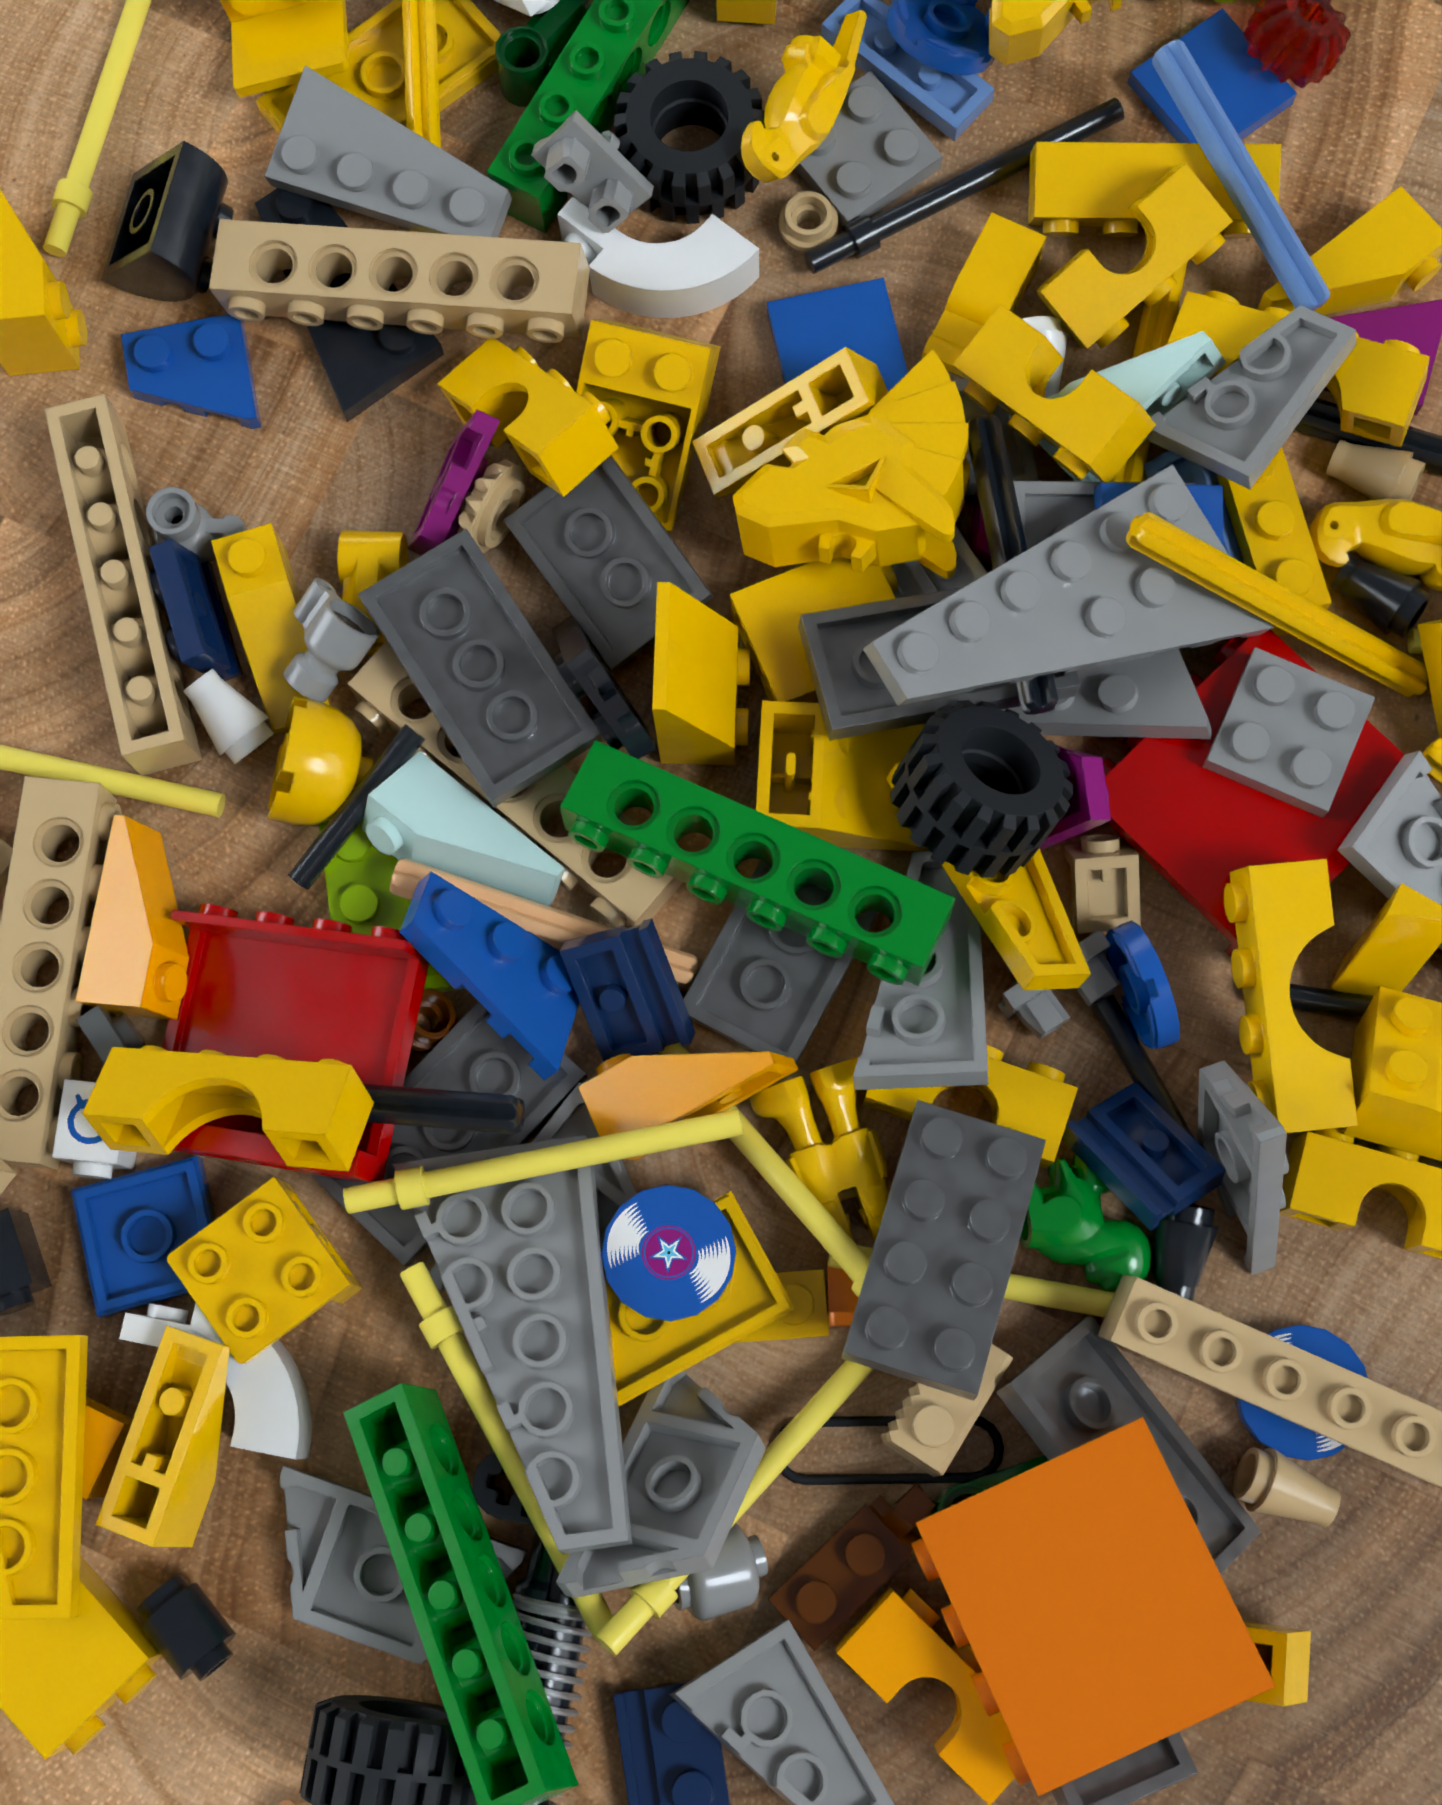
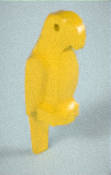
[741,10,867,183]
[1309,499,1442,592]

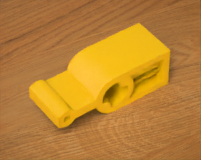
[921,212,1047,378]

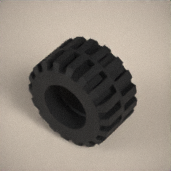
[614,51,765,224]
[890,700,1073,878]
[299,1695,476,1805]

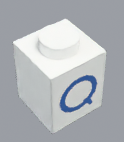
[52,1079,137,1180]

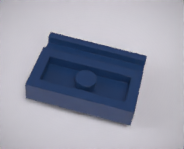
[149,538,243,681]
[560,918,696,1062]
[1061,1081,1226,1231]
[613,1679,731,1805]

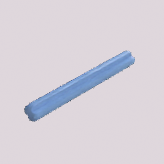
[1152,39,1330,311]

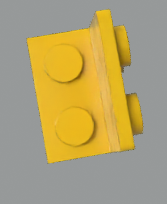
[220,0,350,97]
[167,1177,363,1364]

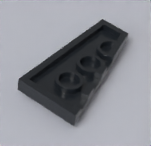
[255,188,444,422]

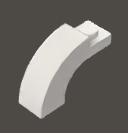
[557,197,759,318]
[119,1303,312,1460]

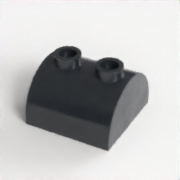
[101,141,234,302]

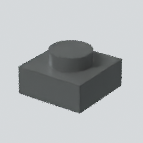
[76,1005,146,1064]

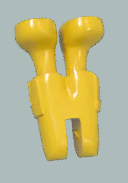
[749,1056,889,1243]

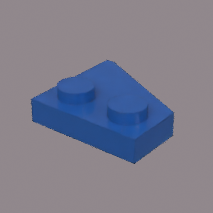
[121,314,262,429]

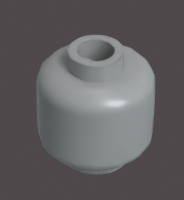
[674,1523,768,1621]

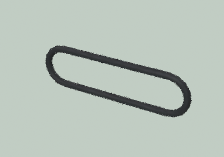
[775,1416,1004,1485]

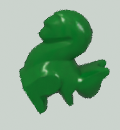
[1019,1154,1151,1292]

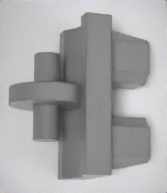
[531,110,654,233]
[997,930,1119,1040]

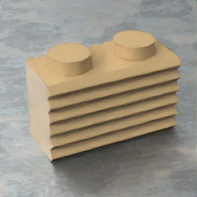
[881,1344,1013,1477]

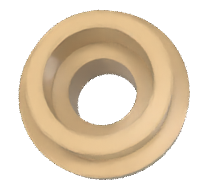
[779,191,838,252]

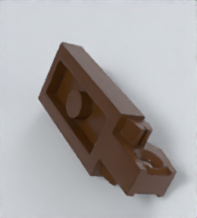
[768,1484,936,1651]

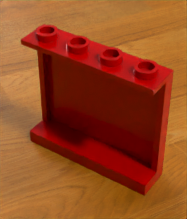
[1103,629,1433,957]
[162,904,429,1183]

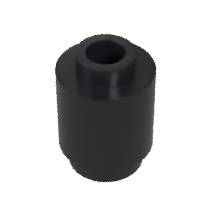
[137,1574,236,1681]

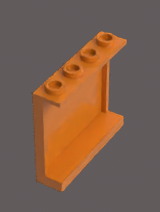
[911,1417,1276,1797]

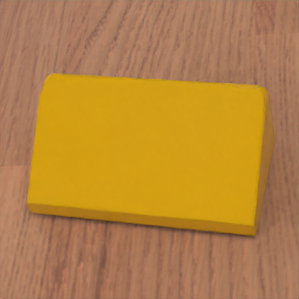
[1330,883,1442,996]

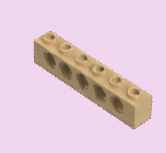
[209,219,590,343]
[44,394,202,776]
[347,641,684,928]
[0,776,122,1170]
[1097,1274,1442,1488]

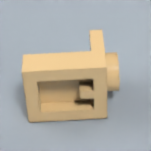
[1064,833,1141,934]

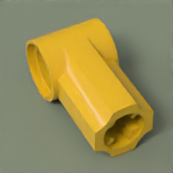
[337,530,408,655]

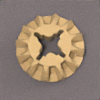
[458,459,525,554]

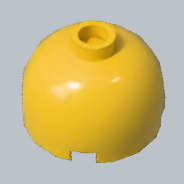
[267,696,373,826]

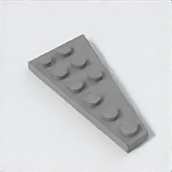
[863,464,1274,706]
[392,1134,633,1554]

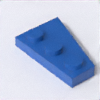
[399,871,579,1080]

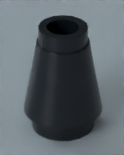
[1331,555,1432,638]
[1154,1204,1219,1300]

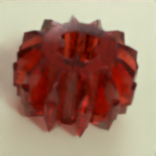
[1243,0,1351,88]

